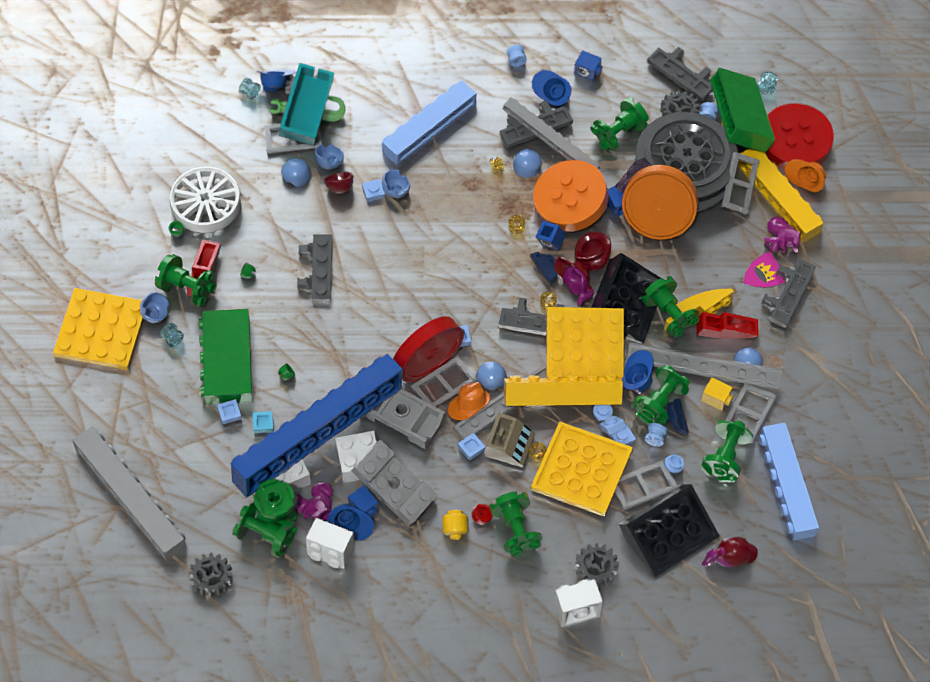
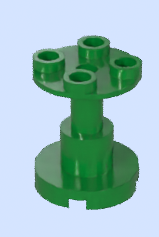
[590,97,649,151]
[155,254,216,307]
[641,276,700,338]
[631,365,690,426]
[701,420,754,482]
[254,479,297,527]
[489,491,542,557]
[232,502,298,559]

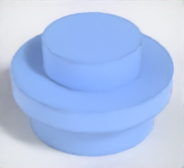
[593,405,613,421]
[664,454,684,473]

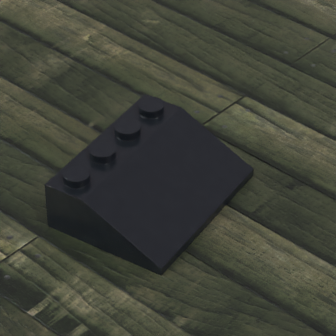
[591,253,665,344]
[618,484,720,577]

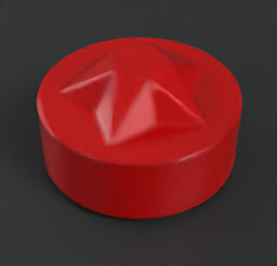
[471,504,492,525]

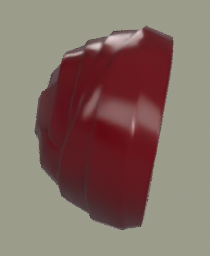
[324,172,354,194]

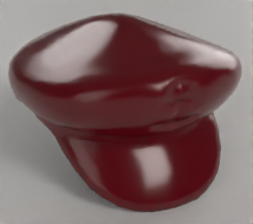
[574,232,612,271]

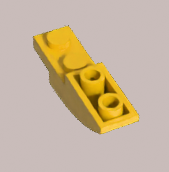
[664,289,734,331]

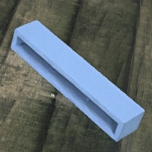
[382,80,477,165]
[759,423,819,540]

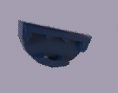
[530,252,558,285]
[667,398,689,436]

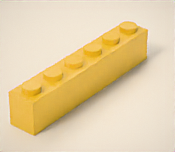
[737,148,823,243]
[504,375,623,406]

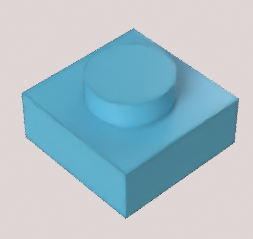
[253,411,274,433]

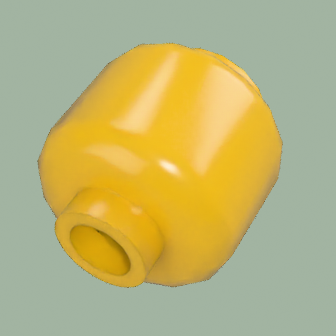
[442,510,468,540]

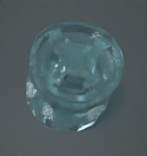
[758,71,778,94]
[239,77,261,100]
[160,323,184,347]

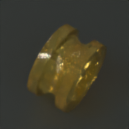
[490,156,504,174]
[508,215,525,234]
[540,292,557,310]
[529,442,547,462]

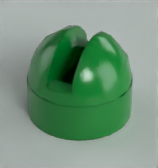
[169,221,184,237]
[240,262,256,279]
[278,363,295,380]

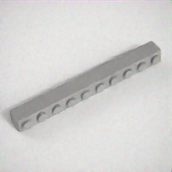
[503,97,600,169]

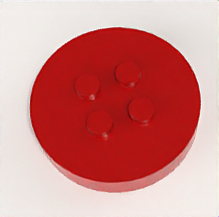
[765,103,834,170]
[393,316,464,383]

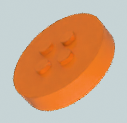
[533,160,609,232]
[622,165,698,240]

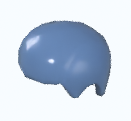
[315,144,344,169]
[513,149,542,178]
[281,158,311,187]
[382,169,410,198]
[140,292,169,323]
[733,347,763,366]
[476,361,507,391]

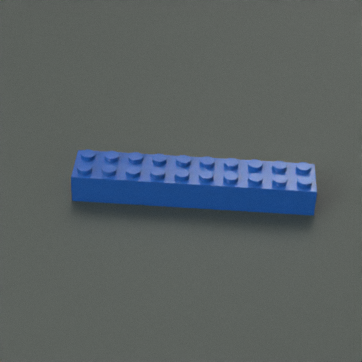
[231,353,403,498]

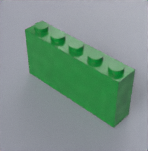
[710,67,775,152]
[199,309,253,405]

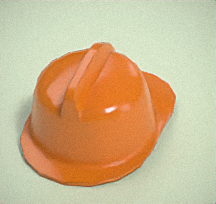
[785,159,827,192]
[448,382,490,421]

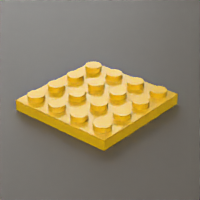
[53,288,144,370]
[546,307,624,380]
[531,421,633,517]

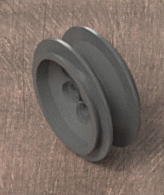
[634,112,738,212]

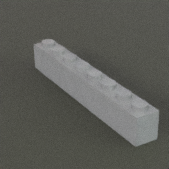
[72,427,186,561]

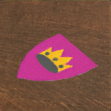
[743,251,785,287]

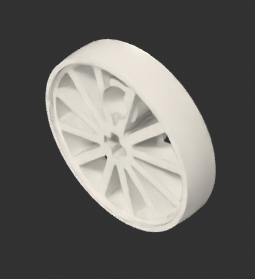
[170,167,241,233]

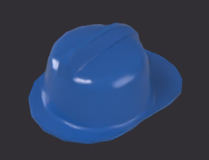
[257,69,296,92]
[532,70,571,106]
[622,350,654,394]
[327,503,374,541]

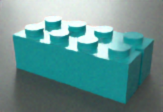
[279,62,335,146]

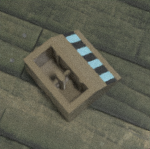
[485,413,535,468]

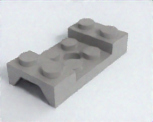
[364,389,445,449]
[351,440,437,526]

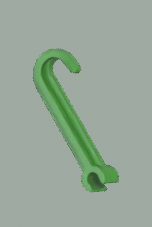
[269,95,346,121]

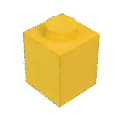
[701,377,733,411]

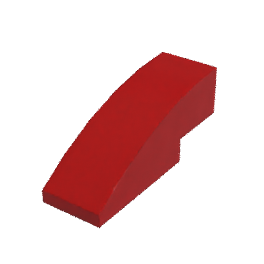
[187,240,221,296]
[697,312,759,339]

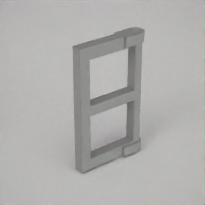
[264,124,322,154]
[722,152,760,215]
[411,356,478,407]
[725,384,777,444]
[615,460,678,511]

